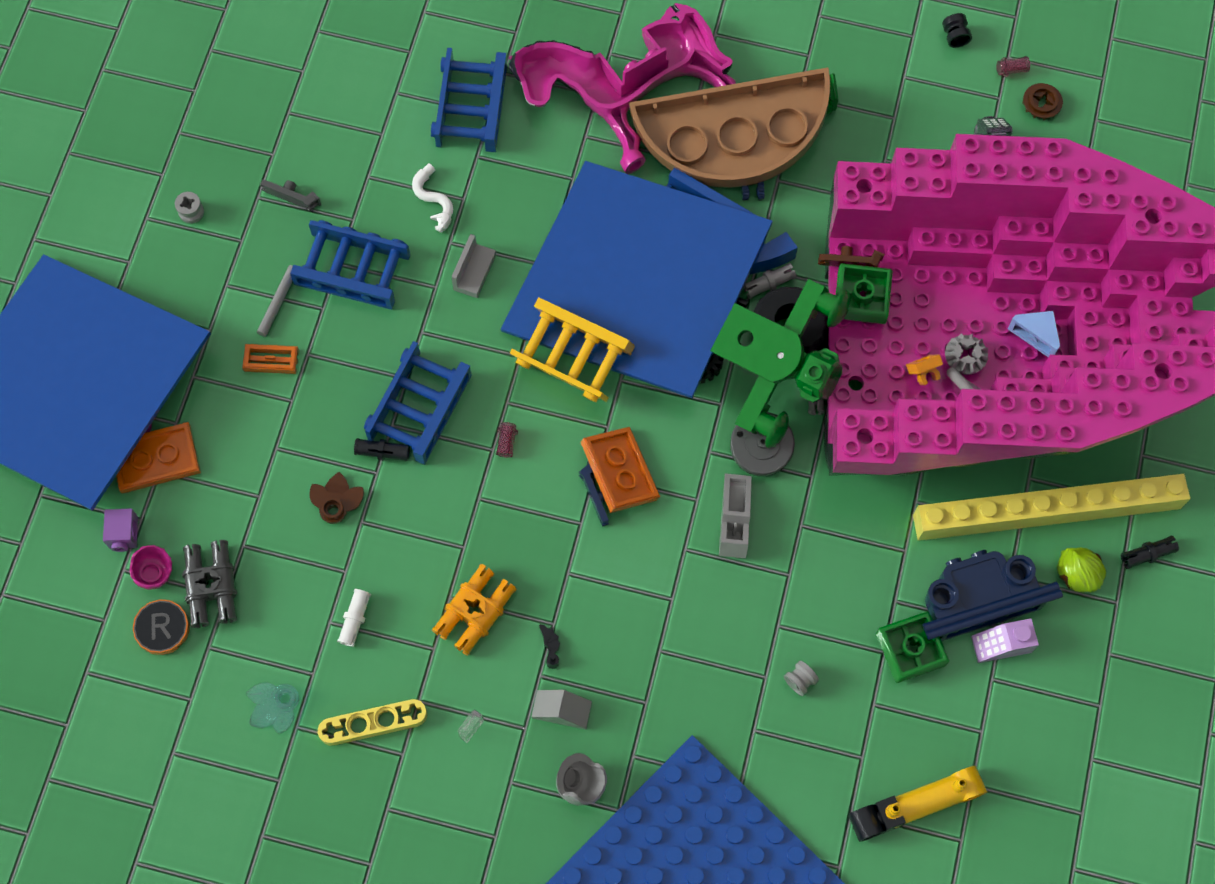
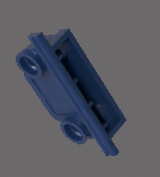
[922,550,1063,641]

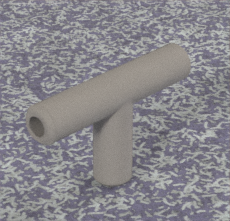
[947,367,982,390]

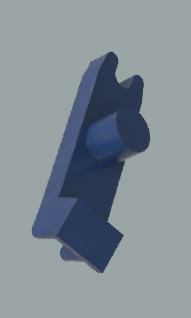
[579,461,609,527]

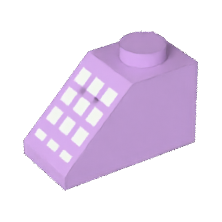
[971,618,1039,663]

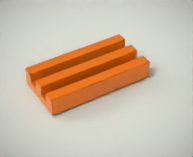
[242,344,299,374]

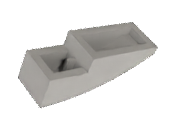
[719,474,752,559]

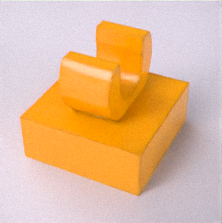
[906,354,943,385]

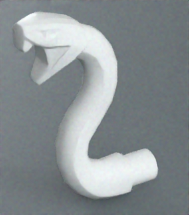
[412,163,453,233]

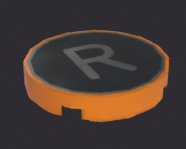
[132,599,190,655]

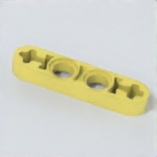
[318,699,427,746]

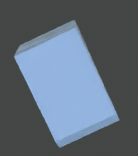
[1008,311,1060,357]

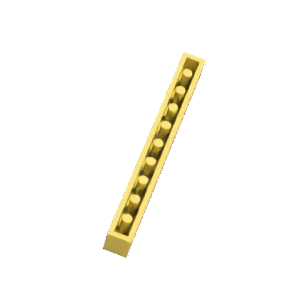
[913,474,1190,541]

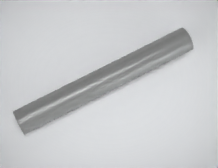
[257,265,293,337]

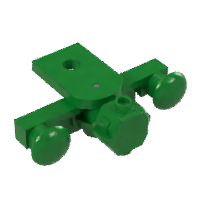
[710,279,851,448]

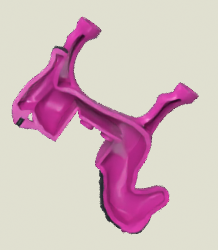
[508,3,736,174]

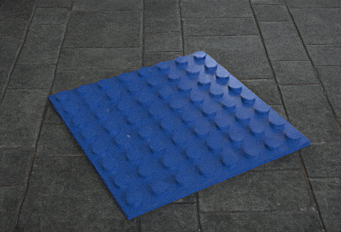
[501,161,773,398]
[0,254,211,511]
[546,735,845,884]

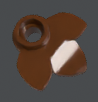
[309,472,364,524]

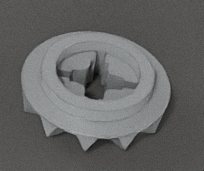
[945,333,988,374]

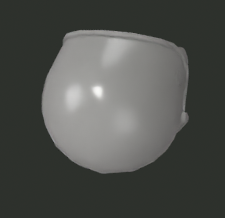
[556,753,607,806]

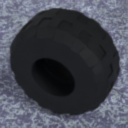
[750,286,828,353]

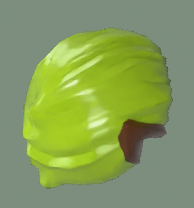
[1057,547,1106,593]

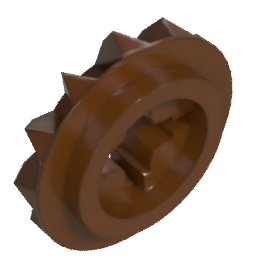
[1022,83,1063,120]

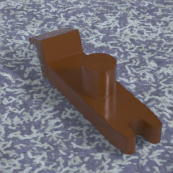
[818,246,885,267]

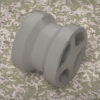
[174,191,204,224]
[784,661,819,696]

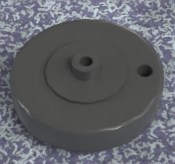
[730,412,795,476]

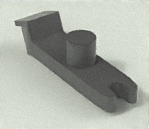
[260,179,321,212]

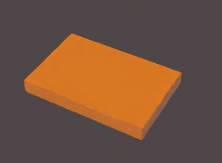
[116,422,201,494]
[581,427,660,513]

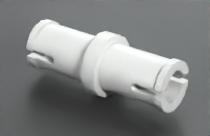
[337,589,371,647]

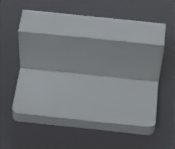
[451,234,496,298]

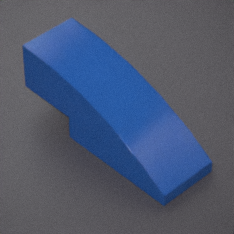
[749,232,798,275]

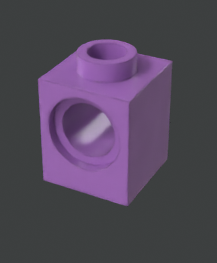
[103,509,138,552]

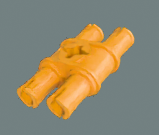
[432,564,517,656]

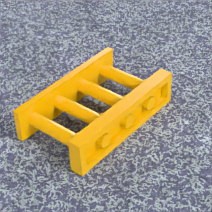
[510,297,635,403]

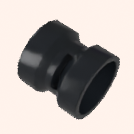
[942,13,972,48]

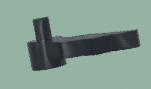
[539,624,560,669]

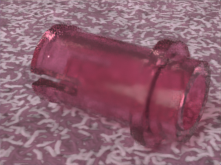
[996,56,1030,77]
[496,422,518,458]

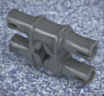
[182,540,237,628]

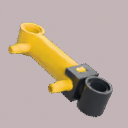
[848,765,987,842]

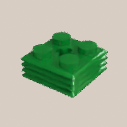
[836,263,893,324]
[876,611,950,683]

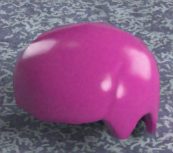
[130,545,172,590]

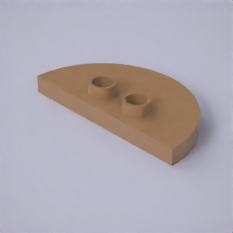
[629,67,830,187]

